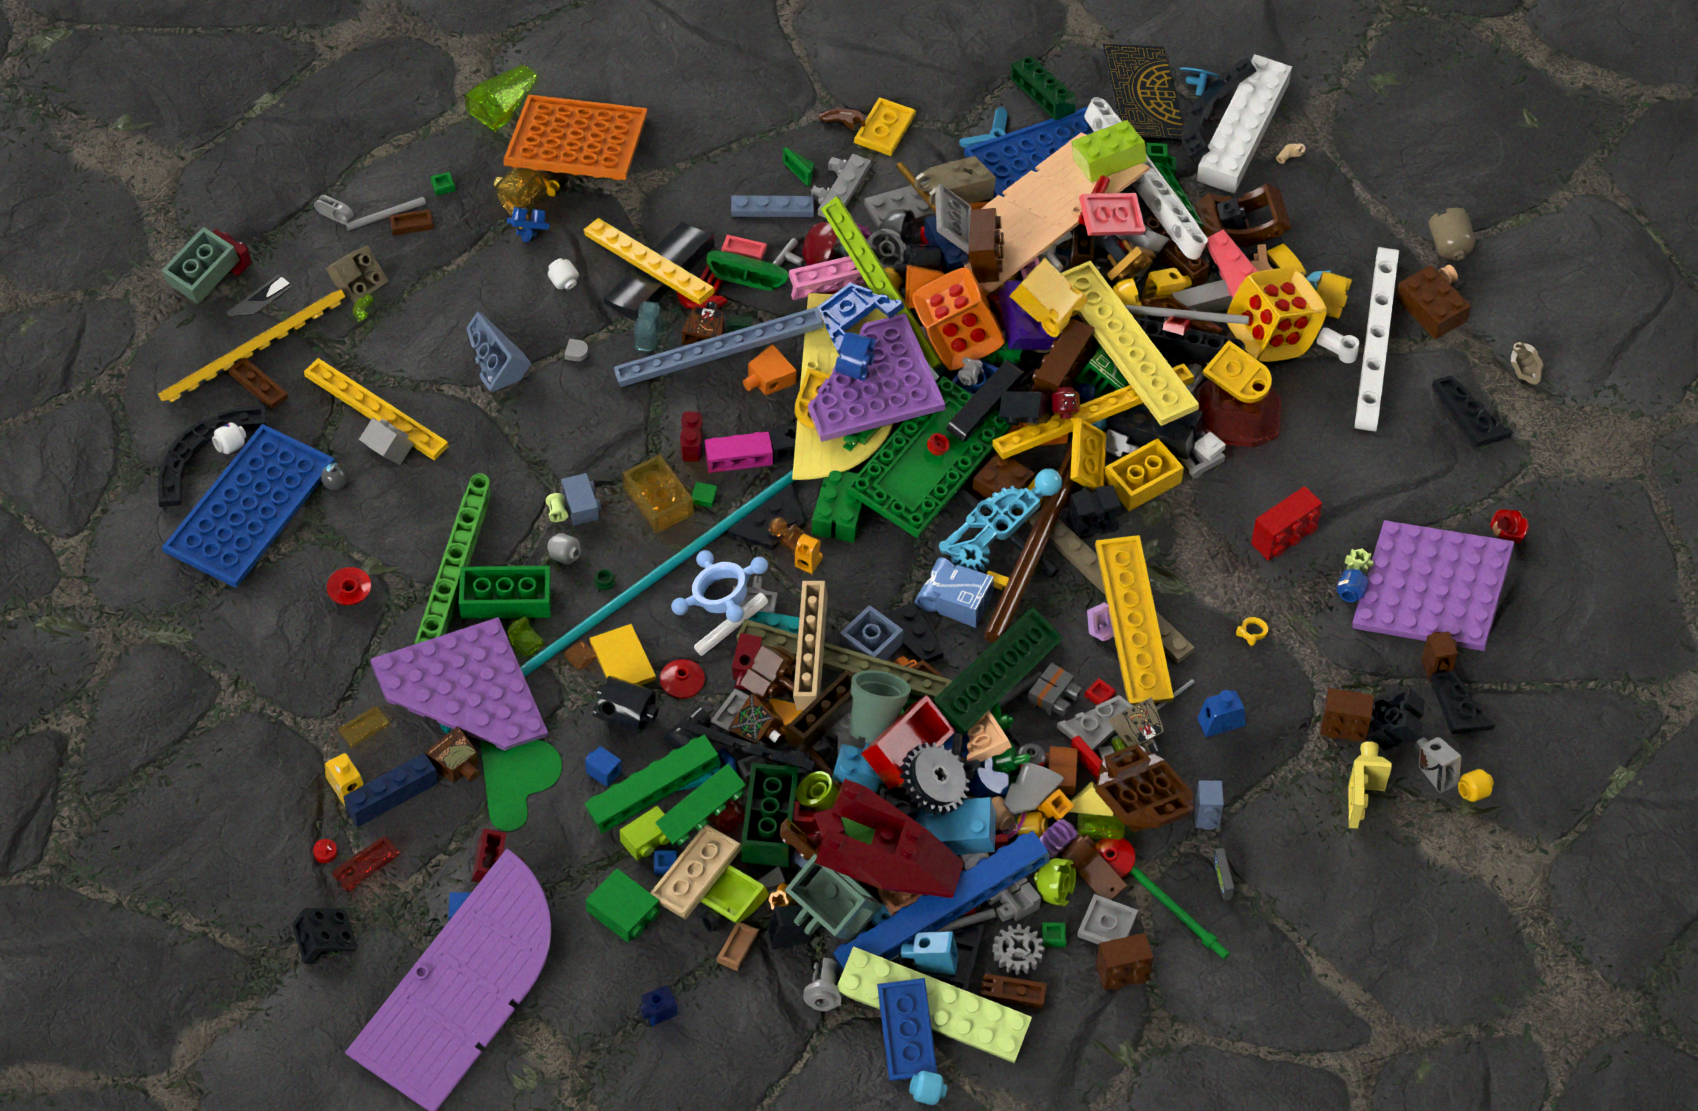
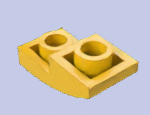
[1267,243,1306,276]

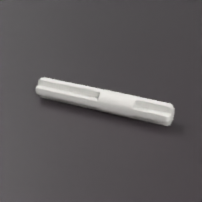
[694,593,768,656]

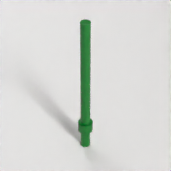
[1130,865,1230,960]

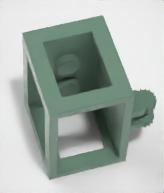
[785,854,882,941]

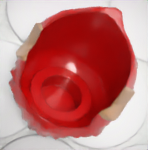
[1490,509,1529,544]

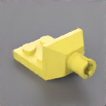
[1348,742,1392,829]

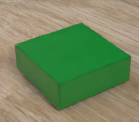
[430,172,456,196]
[691,482,717,507]
[1041,922,1066,947]

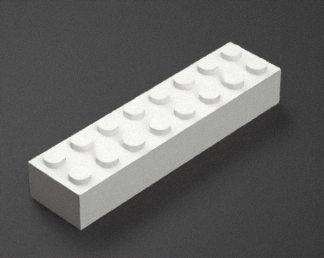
[1197,54,1292,194]

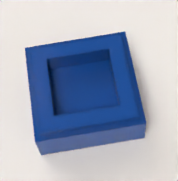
[654,850,678,875]

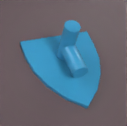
[1179,67,1219,96]

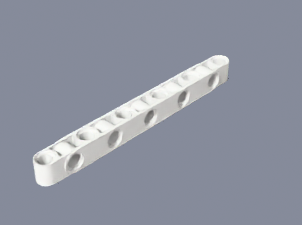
[1084,97,1208,259]
[1354,247,1399,432]

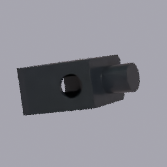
[767,905,825,949]

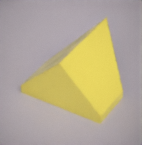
[1069,780,1113,817]

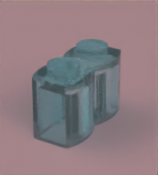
[634,301,660,351]

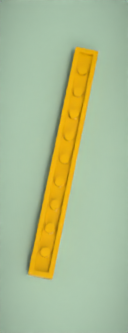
[158,289,345,402]
[992,363,1194,460]

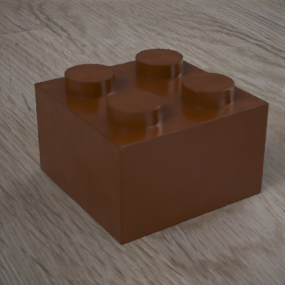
[972,453,1034,500]
[1320,688,1374,742]
[1096,933,1153,990]

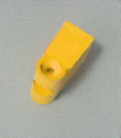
[1009,258,1088,337]

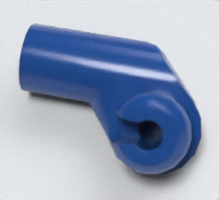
[717,748,737,773]

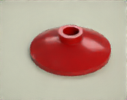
[327,567,371,605]
[660,659,705,699]
[1094,836,1136,878]

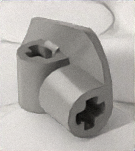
[1004,763,1064,815]

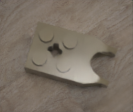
[915,156,996,206]

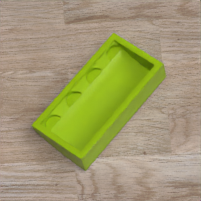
[700,865,770,924]

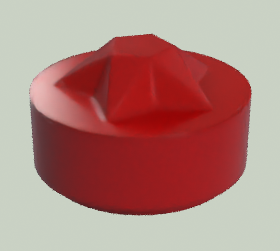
[927,433,950,456]
[313,839,337,863]

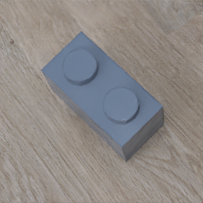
[561,473,601,526]
[1194,780,1224,830]

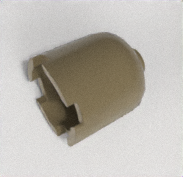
[1428,208,1475,261]

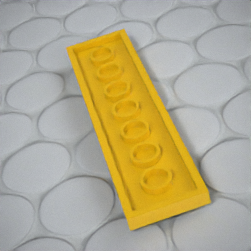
[1095,535,1174,706]

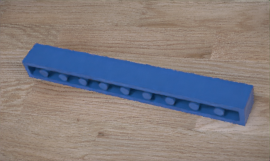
[833,831,1050,972]

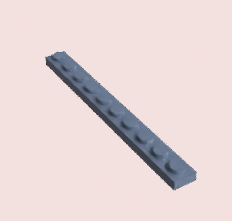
[614,307,824,387]

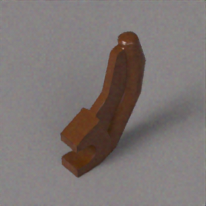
[819,108,866,129]

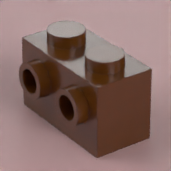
[1421,631,1458,682]

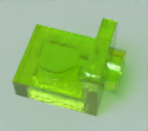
[508,616,544,657]

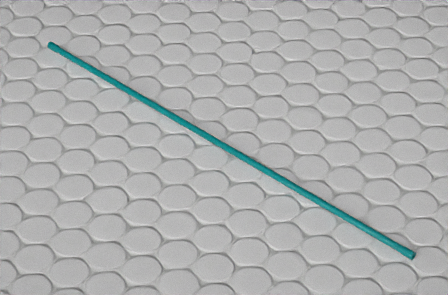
[440,362,948,734]

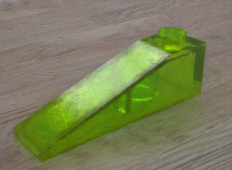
[465,64,537,131]

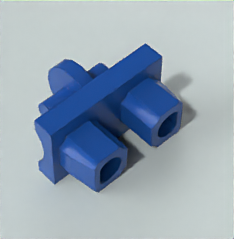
[507,207,549,242]

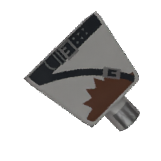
[1415,737,1461,794]

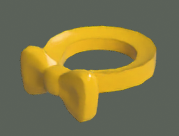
[1236,617,1268,646]

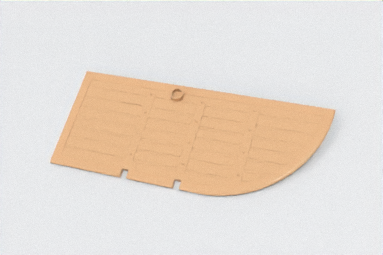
[964,132,1150,293]

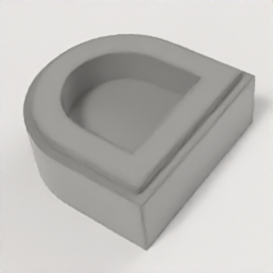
[565,339,588,361]

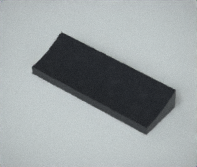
[604,221,714,323]

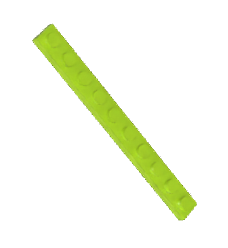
[821,196,943,370]

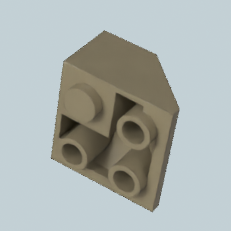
[325,245,389,303]

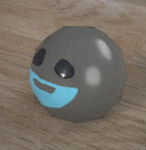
[321,463,349,491]

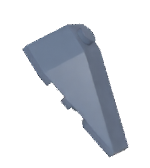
[467,311,531,392]

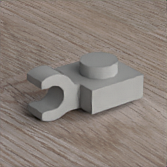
[1106,429,1141,457]

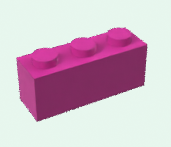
[704,432,773,473]

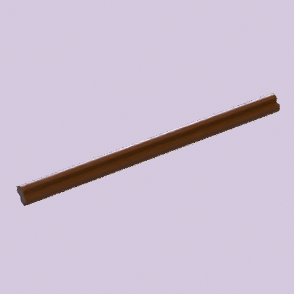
[984,442,1074,643]

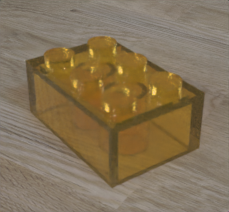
[622,454,694,533]

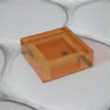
[564,640,596,671]

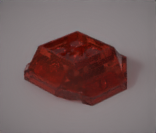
[1196,379,1282,447]

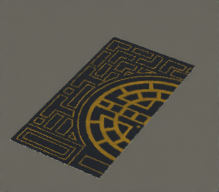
[1102,44,1183,139]

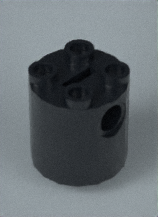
[592,675,659,734]

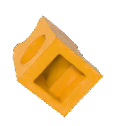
[795,534,823,574]
[1034,789,1074,823]

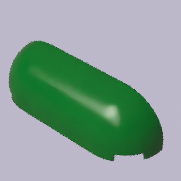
[707,251,789,291]

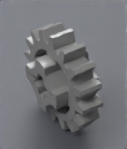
[992,924,1044,975]

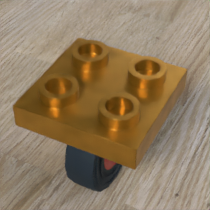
[1104,235,1156,282]

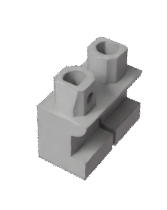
[987,877,1041,922]

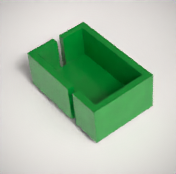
[812,470,865,543]

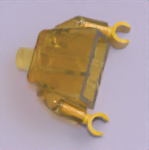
[494,168,559,228]

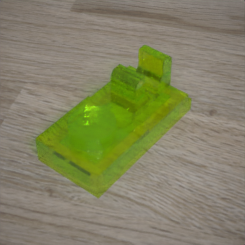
[1077,813,1124,839]

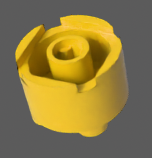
[1316,271,1352,319]

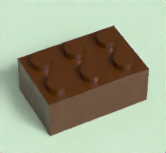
[969,208,1005,283]
[1395,265,1471,339]

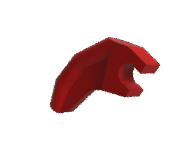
[676,291,727,309]

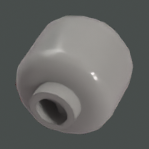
[547,533,581,565]

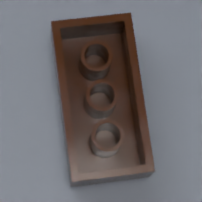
[1031,318,1095,399]

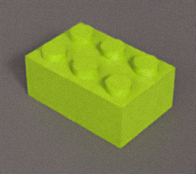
[1071,120,1147,182]

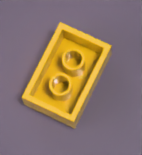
[1104,438,1184,511]

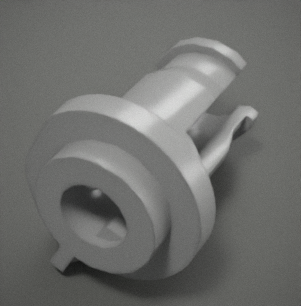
[803,958,842,1011]

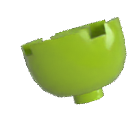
[1034,858,1076,906]

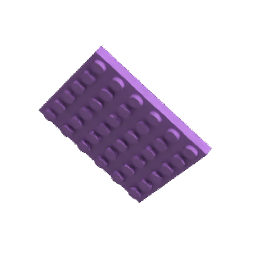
[1352,520,1514,651]

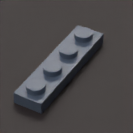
[731,195,814,217]

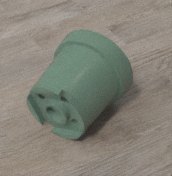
[849,670,911,743]

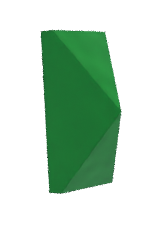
[783,147,814,187]

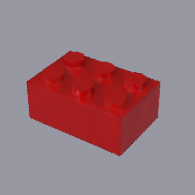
[1251,486,1322,561]

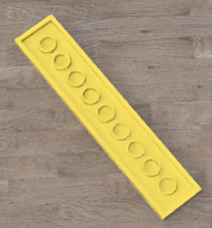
[1061,261,1199,426]

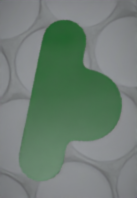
[480,740,562,831]

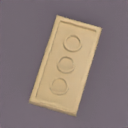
[650,825,742,920]

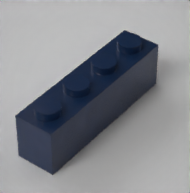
[343,753,438,827]

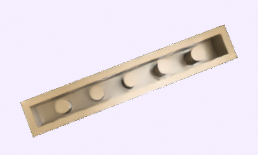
[793,581,828,711]

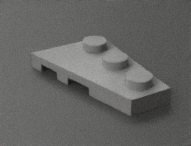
[1057,695,1133,752]

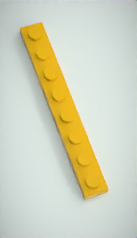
[583,218,715,305]
[304,358,448,461]

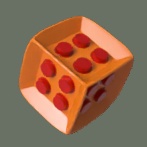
[912,267,1005,371]

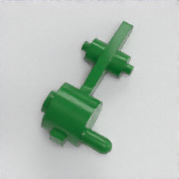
[992,702,1031,775]

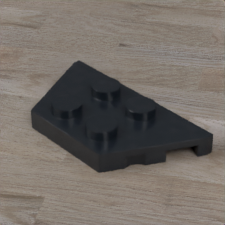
[728,484,805,550]
[922,924,984,991]

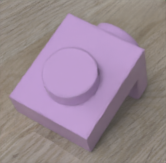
[1087,602,1114,641]

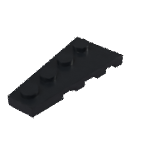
[1432,375,1513,447]

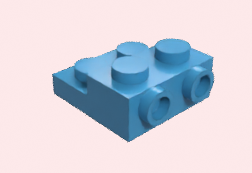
[832,743,884,792]

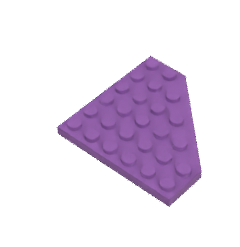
[808,313,945,442]
[370,617,548,751]

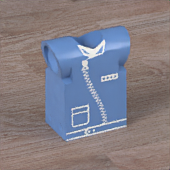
[915,557,994,628]

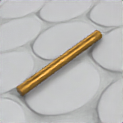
[896,162,936,214]

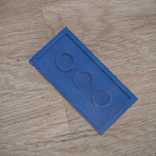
[877,978,937,1081]

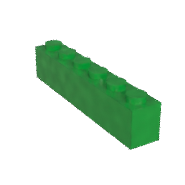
[584,734,721,834]

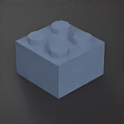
[839,605,903,660]

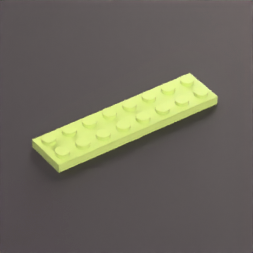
[837,946,1032,1063]

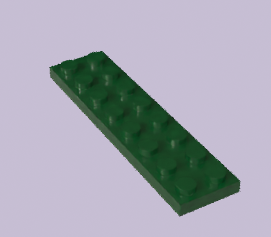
[932,607,1064,736]

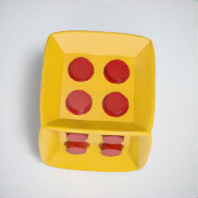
[1227,268,1327,362]

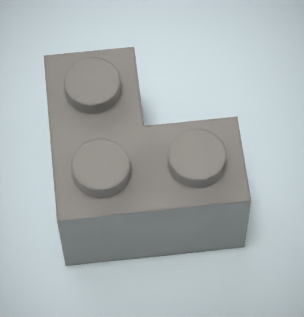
[359,418,414,465]

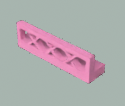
[788,256,866,300]

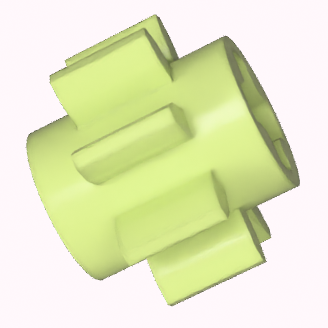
[1345,548,1373,575]

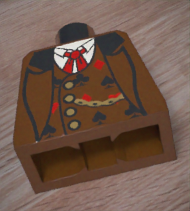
[682,302,724,345]

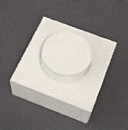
[1194,432,1226,461]

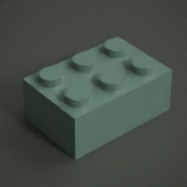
[161,227,240,304]

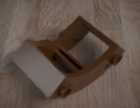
[1195,183,1291,247]

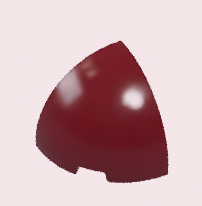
[802,222,841,266]

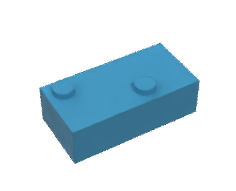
[915,797,996,855]

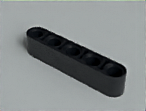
[946,360,1025,442]

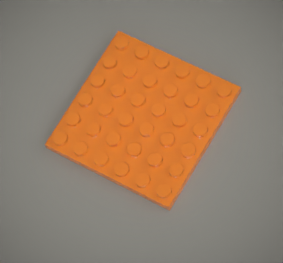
[504,95,647,180]

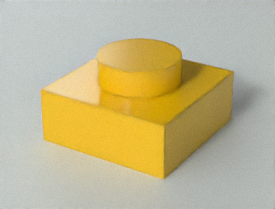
[987,571,1009,590]

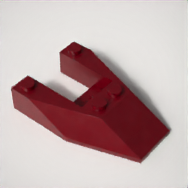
[814,779,964,898]

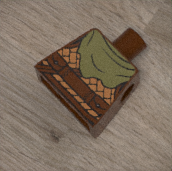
[424,726,480,782]

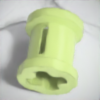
[546,493,568,522]

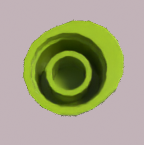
[796,771,839,812]

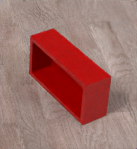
[861,695,955,790]

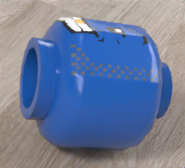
[1336,569,1368,602]

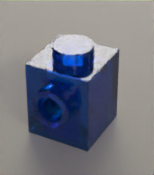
[639,985,678,1026]

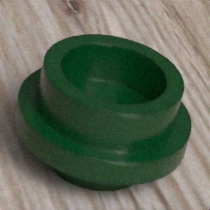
[593,569,616,590]

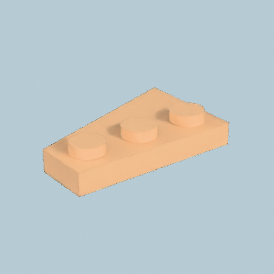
[967,711,1011,762]

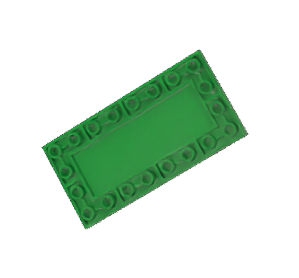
[845,376,1013,539]

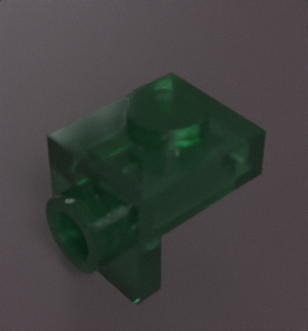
[727,315,754,333]

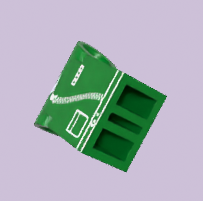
[1075,343,1129,398]

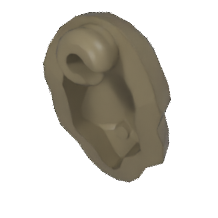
[1511,342,1544,385]

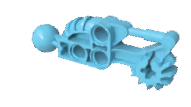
[939,469,1062,572]

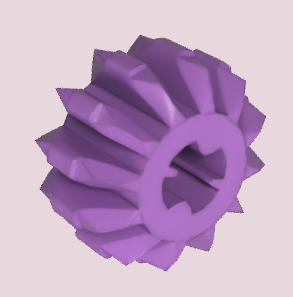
[1039,819,1078,858]

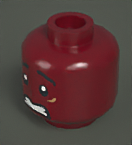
[1052,387,1080,419]

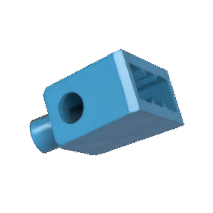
[901,932,959,975]

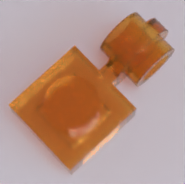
[769,517,807,555]

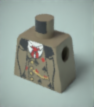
[1108,697,1164,753]

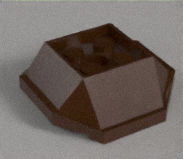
[1095,744,1194,832]

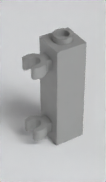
[1171,280,1233,328]

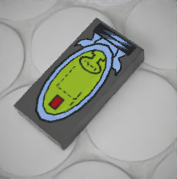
[1213,848,1235,901]

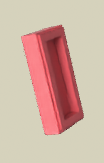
[721,235,767,261]

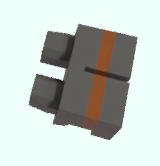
[1027,662,1082,716]

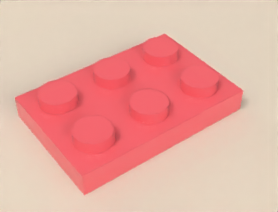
[1079,193,1145,236]

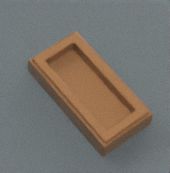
[717,922,759,971]

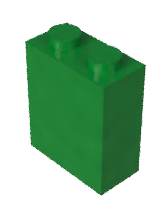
[585,868,660,943]

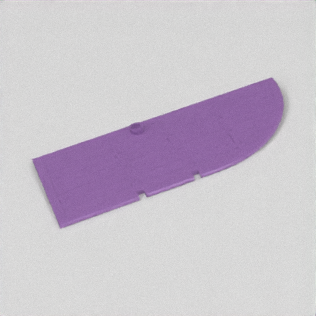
[345,849,551,1111]

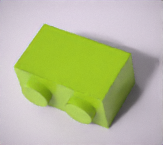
[620,806,670,861]

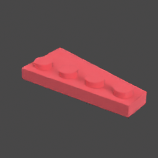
[1206,230,1258,298]

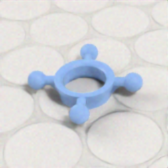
[671,550,768,622]

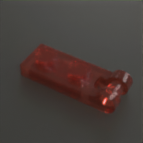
[332,835,399,892]

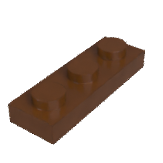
[229,357,288,410]

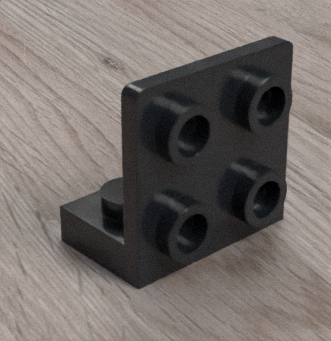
[292,908,357,964]

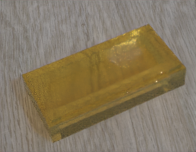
[338,706,389,748]

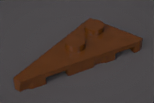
[1142,295,1223,335]

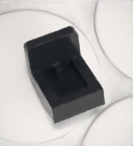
[1217,198,1247,230]

